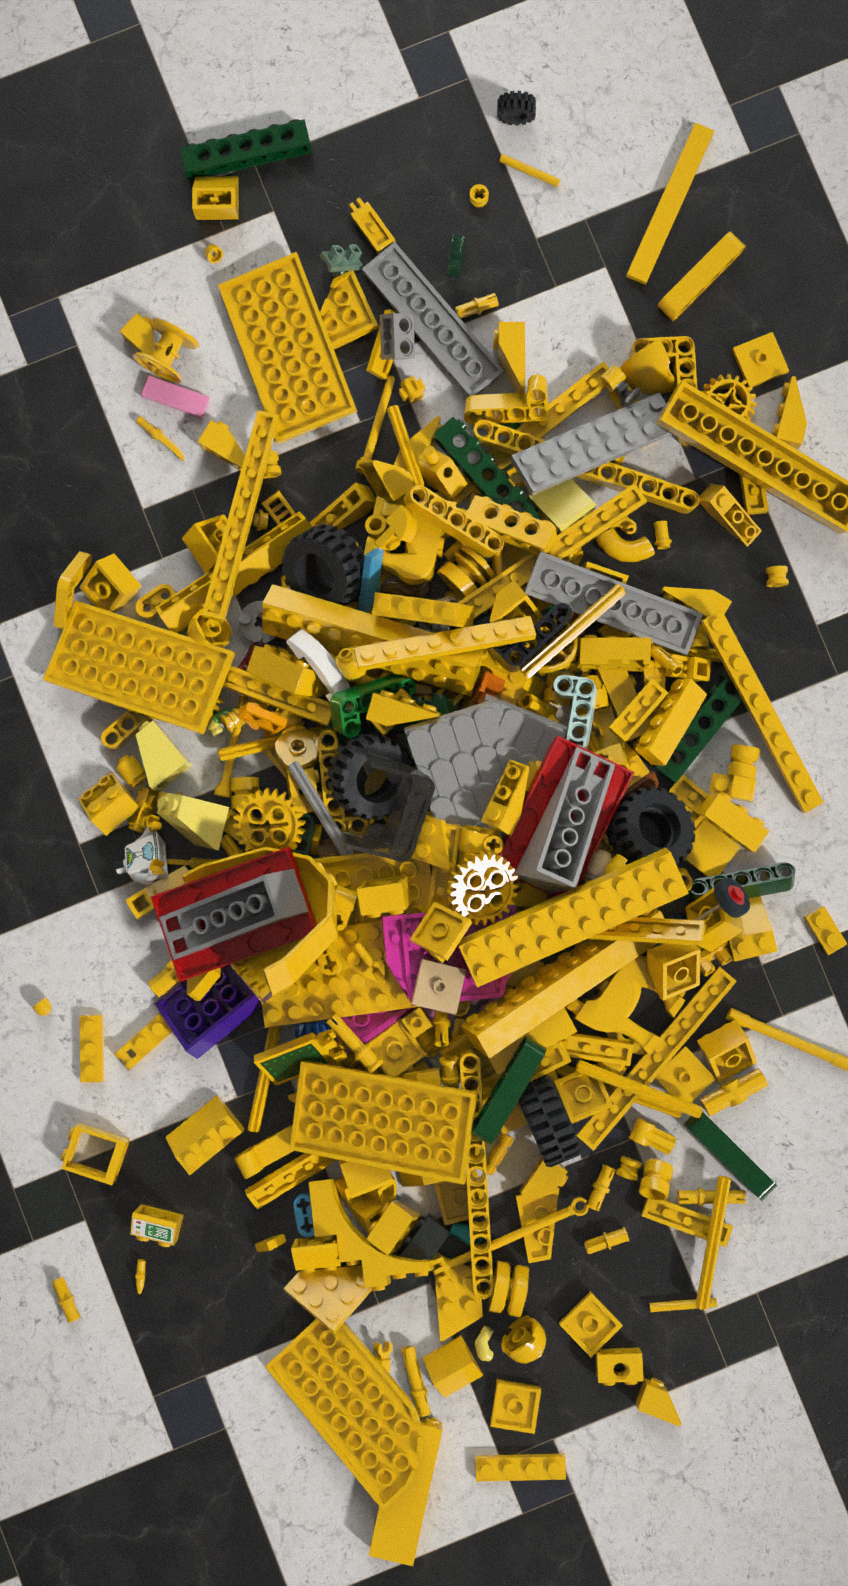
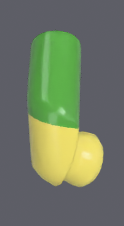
[208,706,233,736]

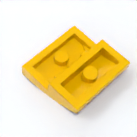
[685,819,740,877]

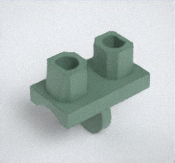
[320,244,363,278]

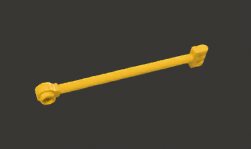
[432,1197,589,1283]

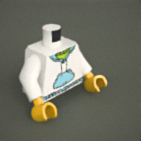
[115,815,168,885]

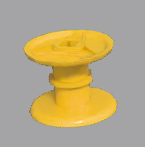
[133,318,200,383]

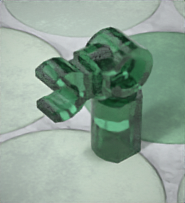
[446,235,466,278]

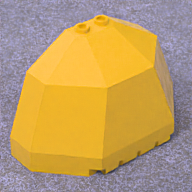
[182,847,338,1003]

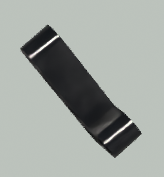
[487,603,573,673]

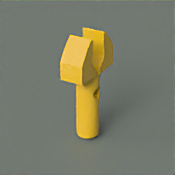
[354,942,387,981]

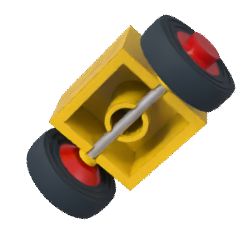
[666,878,750,952]

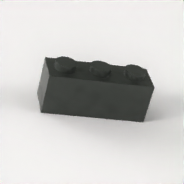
[394,1213,450,1288]

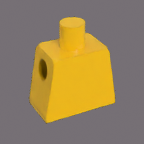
[418,446,468,499]

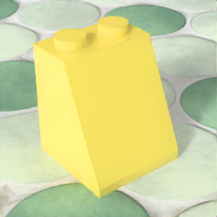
[527,479,596,535]
[136,720,193,792]
[157,792,229,850]

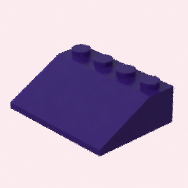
[155,965,262,1059]

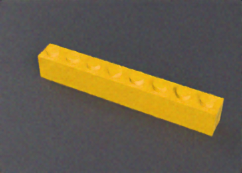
[155,511,311,633]

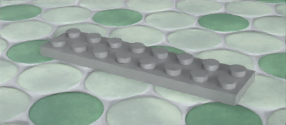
[362,242,504,397]
[510,392,672,496]
[524,551,703,655]

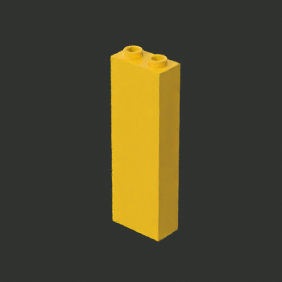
[369,1417,443,1566]

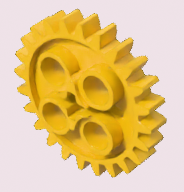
[233,788,306,851]
[447,852,519,926]

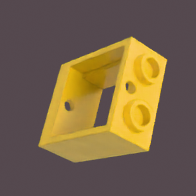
[60,1123,130,1185]

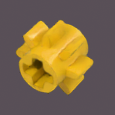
[399,376,426,404]

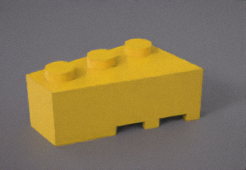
[577,635,651,672]

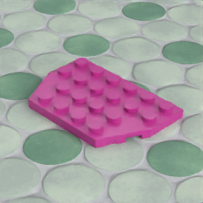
[381,905,516,1006]

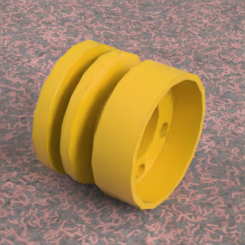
[437,545,496,599]

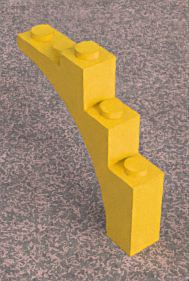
[309,1179,434,1291]

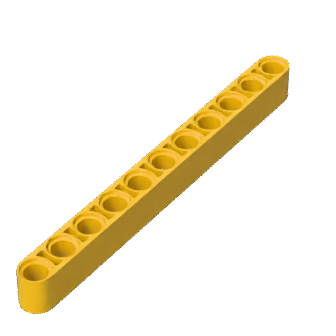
[472,420,700,514]
[459,1049,494,1299]

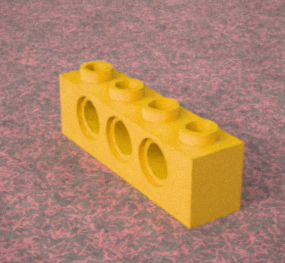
[466,495,557,555]

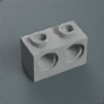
[380,313,415,360]

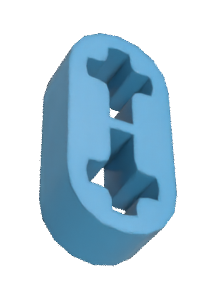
[294,1193,314,1237]

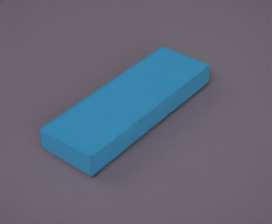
[358,547,384,613]

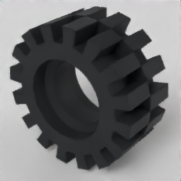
[497,91,536,126]

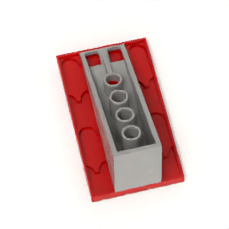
[498,736,635,897]
[151,847,317,982]

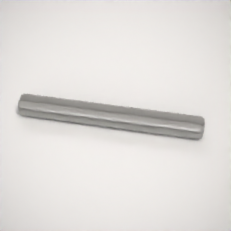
[288,761,353,855]

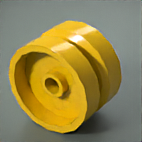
[488,1261,529,1318]

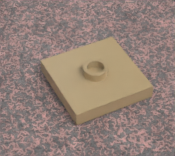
[411,959,466,1015]

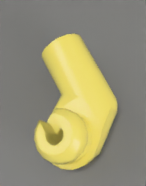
[475,1325,494,1361]

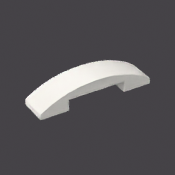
[286,629,350,707]

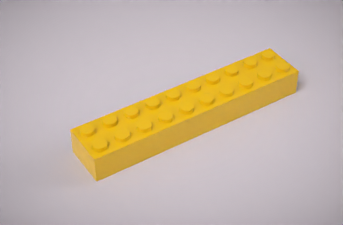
[656,381,848,534]
[262,584,483,696]
[458,848,689,987]
[461,909,664,1059]

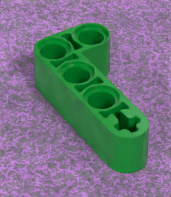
[330,673,416,738]

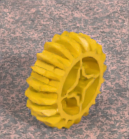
[701,374,757,421]

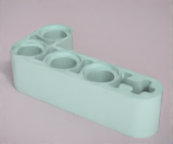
[553,675,597,750]

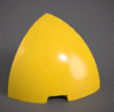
[619,339,675,395]
[335,1176,397,1234]

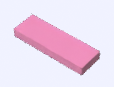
[141,375,210,419]

